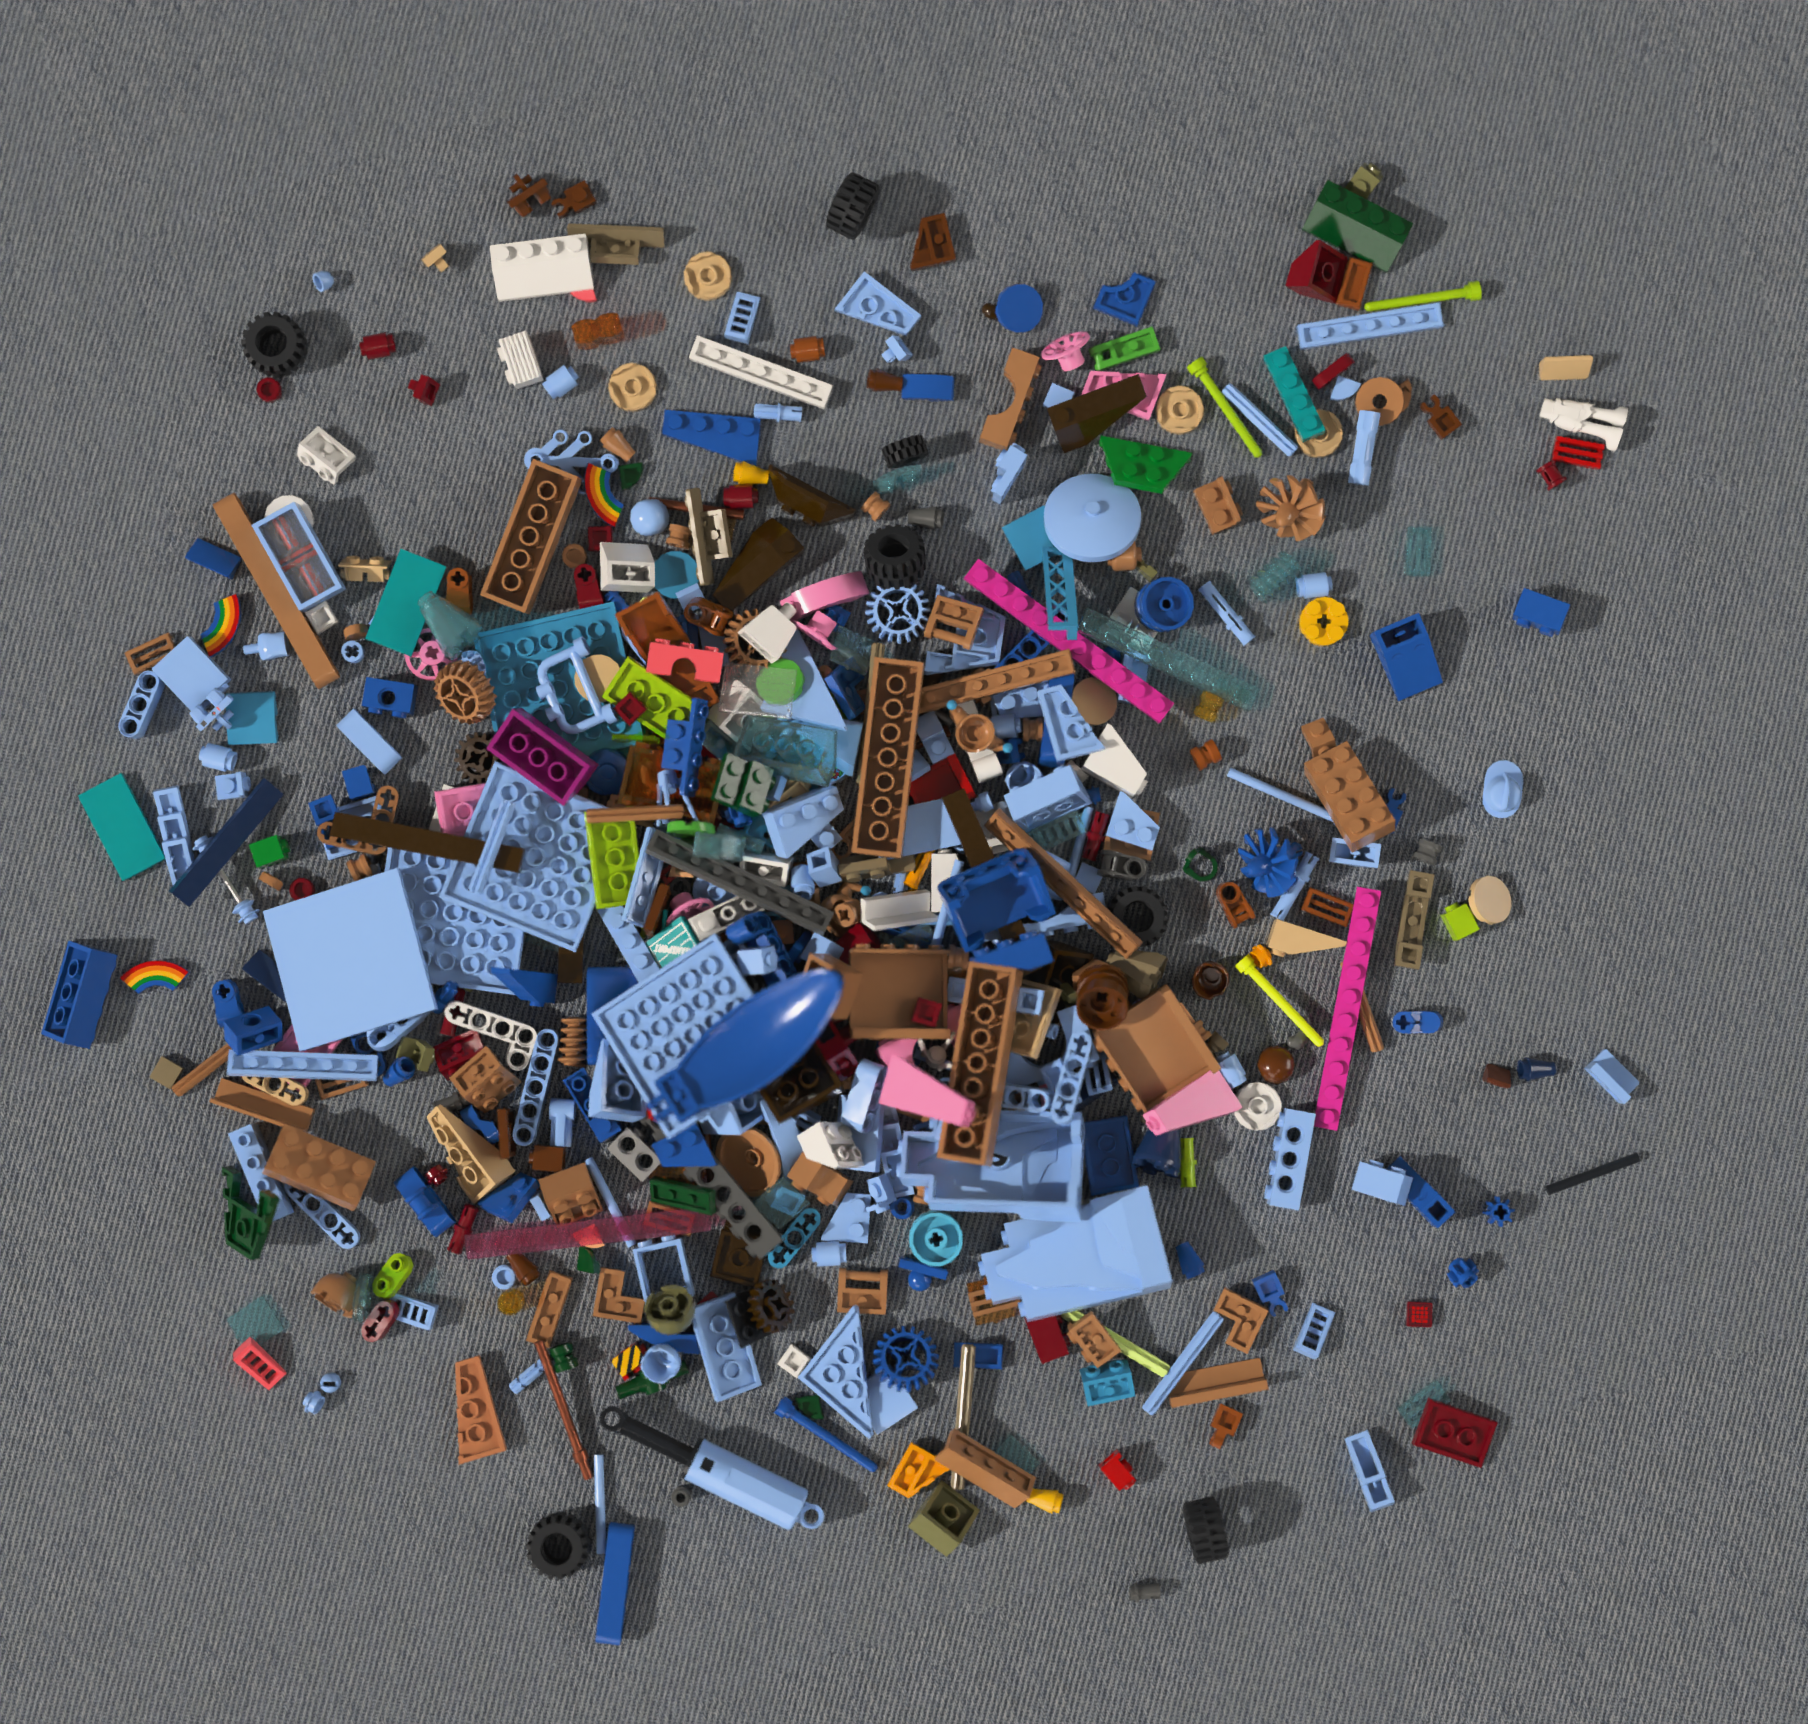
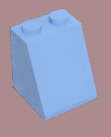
[699,1090,764,1135]

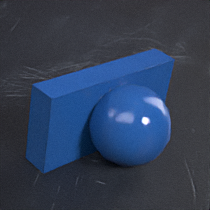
[898,1256,948,1292]

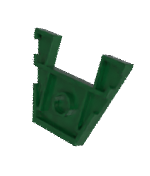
[222,1166,280,1260]

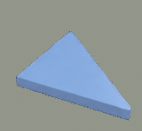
[761,628,848,731]
[798,1304,874,1439]

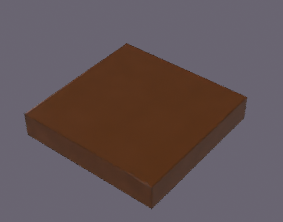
[644,883,672,940]
[497,1107,516,1159]

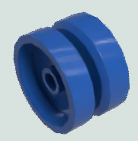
[1134,577,1194,633]

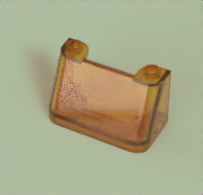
[617,741,722,824]

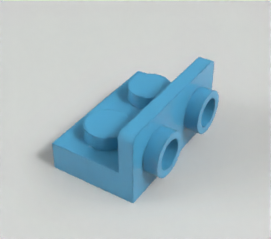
[1080,1359,1135,1407]

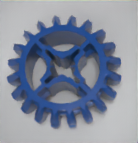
[873,1326,939,1393]

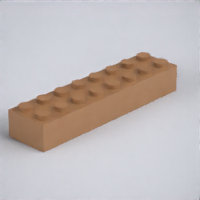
[852,657,925,859]
[937,961,1023,1167]

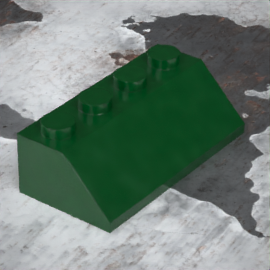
[1302,180,1414,273]

